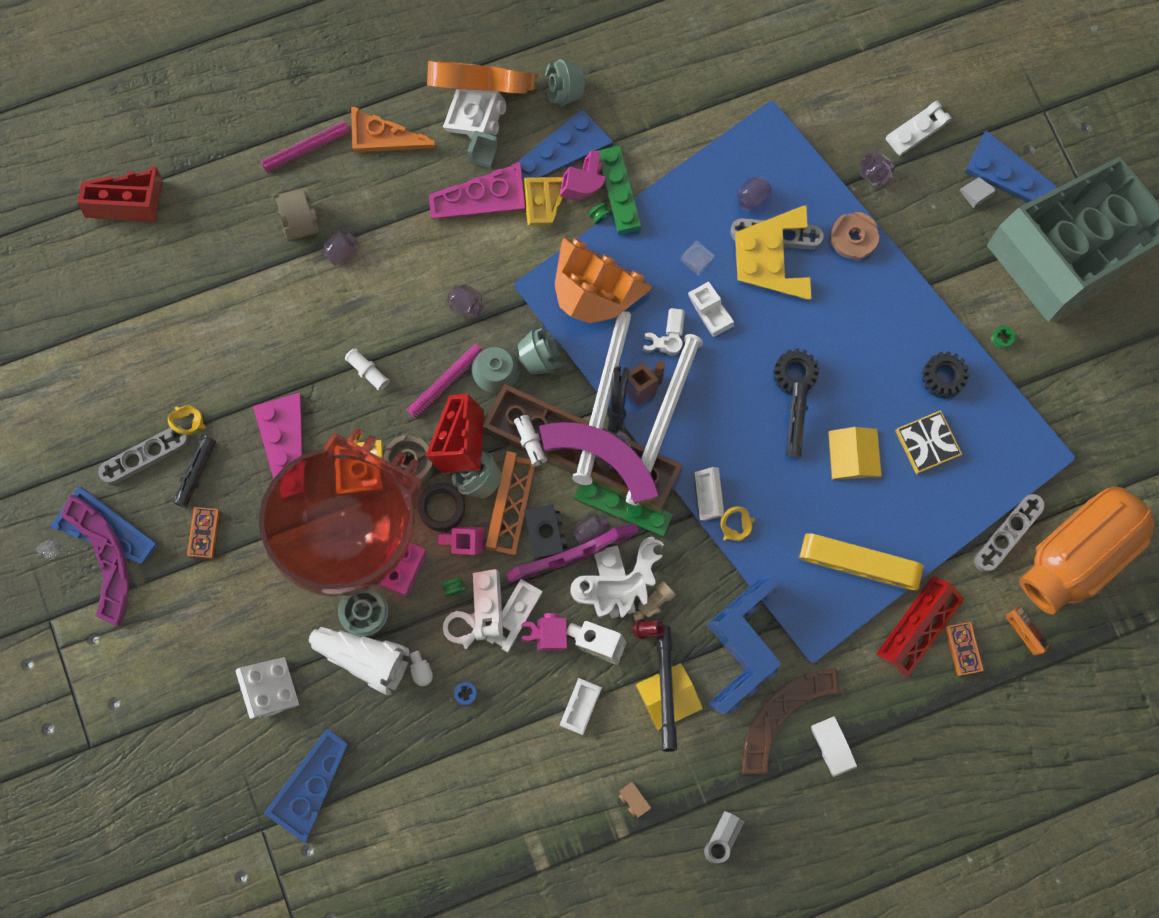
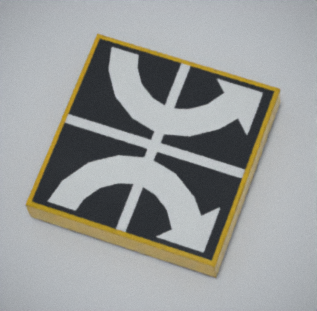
[895,411,962,474]

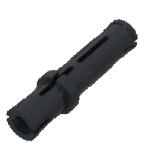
[607,366,630,436]
[786,382,809,457]
[172,435,216,508]

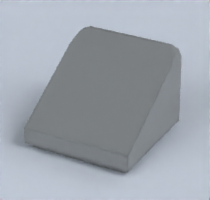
[960,177,996,208]

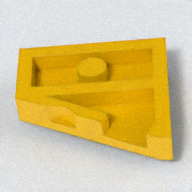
[523,177,563,226]

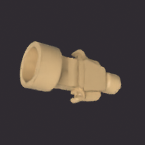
[634,581,676,622]

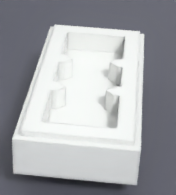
[694,467,724,521]
[560,678,602,735]

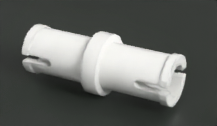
[345,348,390,391]
[514,415,547,466]

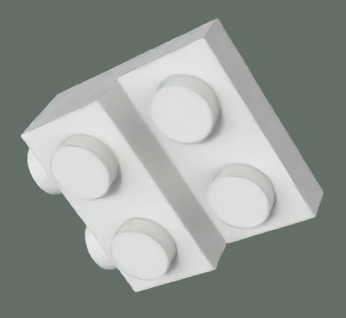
[443,89,506,139]

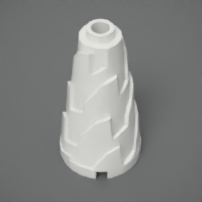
[309,627,409,695]

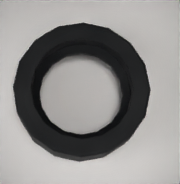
[418,483,465,532]

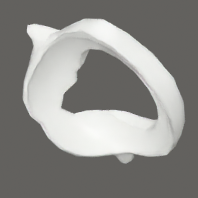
[443,611,475,649]

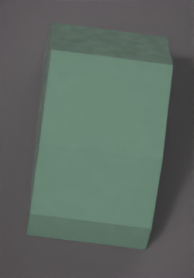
[987,156,1159,323]

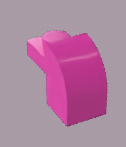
[560,150,605,201]

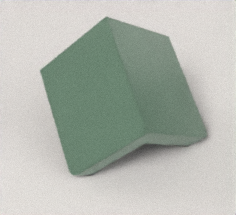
[468,130,499,169]

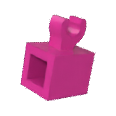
[438,526,485,555]
[521,613,567,651]

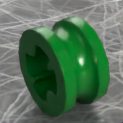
[588,202,612,225]
[991,326,1015,349]
[441,577,466,597]

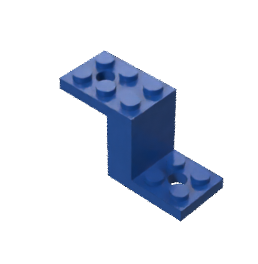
[706,575,782,714]

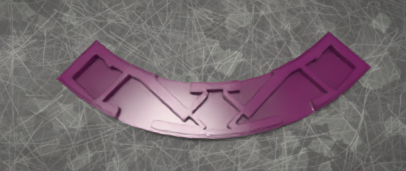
[539,422,660,504]
[60,494,129,626]
[507,523,638,582]

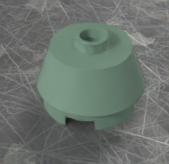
[545,59,585,107]
[518,327,562,375]
[472,347,520,393]
[452,451,502,499]
[338,586,389,636]

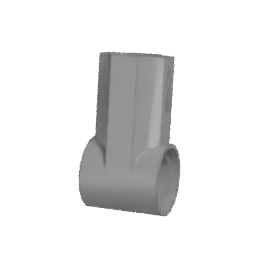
[704,811,745,864]

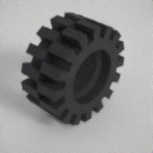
[773,348,819,395]
[922,351,969,399]

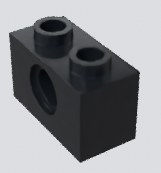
[524,504,567,562]

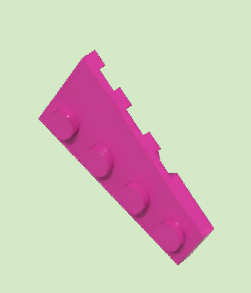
[429,162,525,220]
[253,392,304,499]

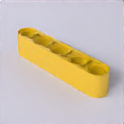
[799,534,924,590]

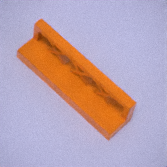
[486,451,535,556]

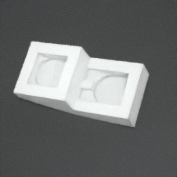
[688,282,734,338]
[811,717,857,777]

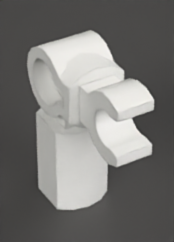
[643,308,685,356]

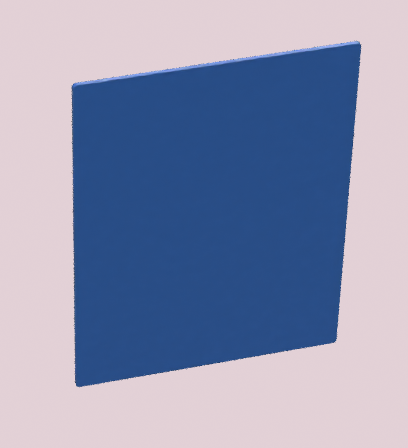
[514,101,1075,663]

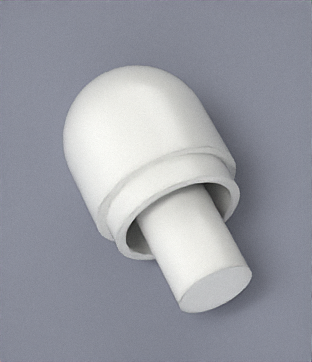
[409,651,433,686]

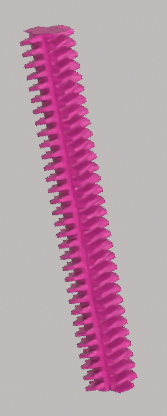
[261,121,349,173]
[406,343,483,419]

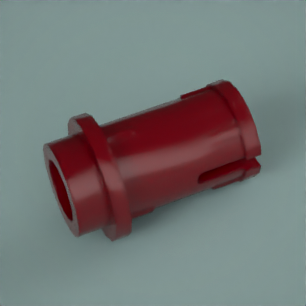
[632,619,665,639]

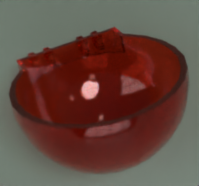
[259,428,422,597]

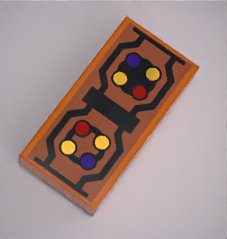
[187,507,220,559]
[945,622,984,676]

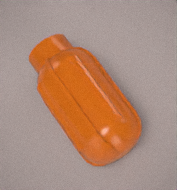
[1019,486,1155,614]

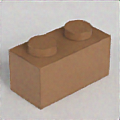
[619,782,651,818]

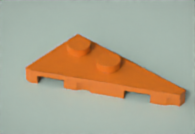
[351,107,435,152]

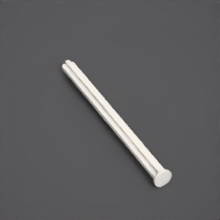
[572,311,631,485]
[626,334,703,506]

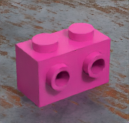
[376,538,427,598]

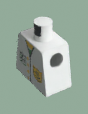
[566,621,627,665]

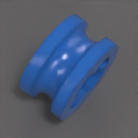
[454,682,477,706]

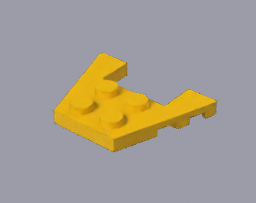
[735,206,811,300]

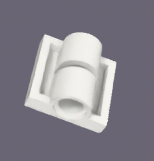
[236,657,299,719]

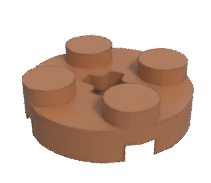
[830,212,879,261]

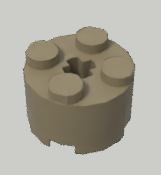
[274,187,319,241]
[383,435,434,490]

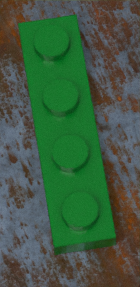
[597,145,641,235]
[573,483,673,538]

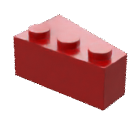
[77,166,163,222]
[425,394,484,473]

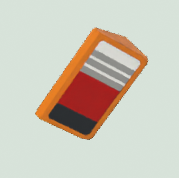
[1005,606,1049,656]

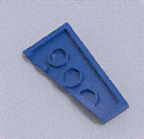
[517,109,613,181]
[965,131,1058,203]
[50,486,159,564]
[264,728,348,843]

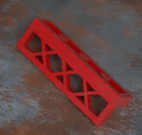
[876,576,964,678]

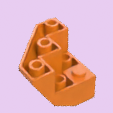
[555,238,652,323]

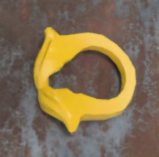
[168,405,206,435]
[720,506,755,541]

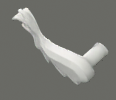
[570,537,664,618]

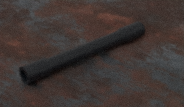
[656,626,678,752]

